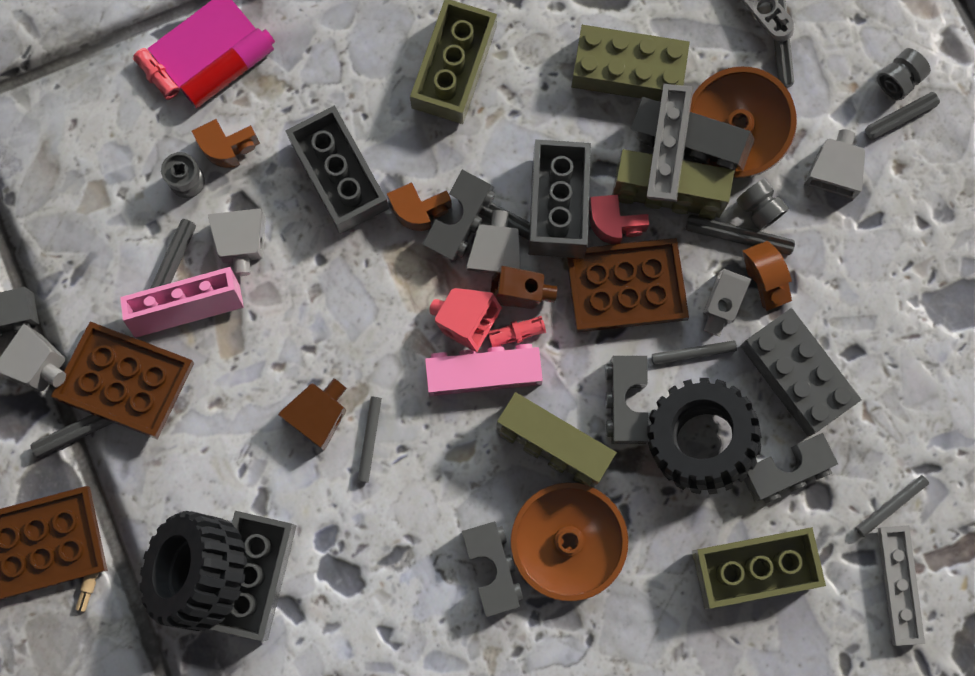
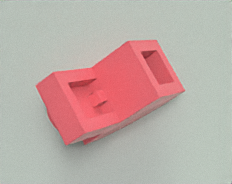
[589,195,649,245]

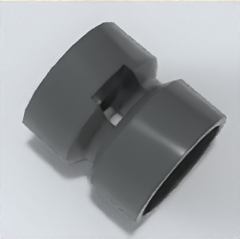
[877,48,931,100]
[161,152,205,198]
[736,178,789,231]

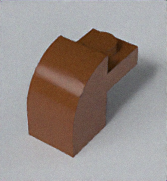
[192,119,260,168]
[387,182,452,231]
[742,241,792,311]

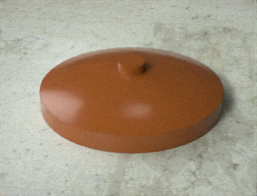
[690,66,797,178]
[511,483,628,601]

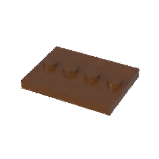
[567,238,689,333]
[51,321,194,440]
[0,486,108,600]

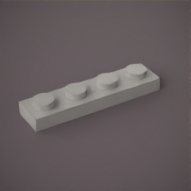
[647,84,693,202]
[877,525,925,646]

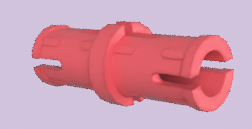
[133,48,180,100]
[488,315,546,347]

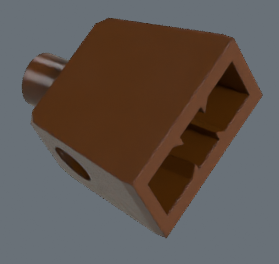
[490,266,558,309]
[278,378,347,450]

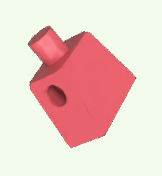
[430,288,502,352]

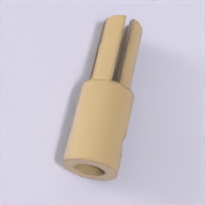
[75,574,99,612]

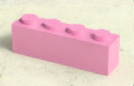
[120,267,244,338]
[425,344,543,396]

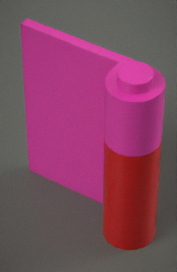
[147,0,275,109]

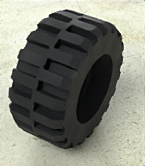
[647,378,762,495]
[139,511,247,631]

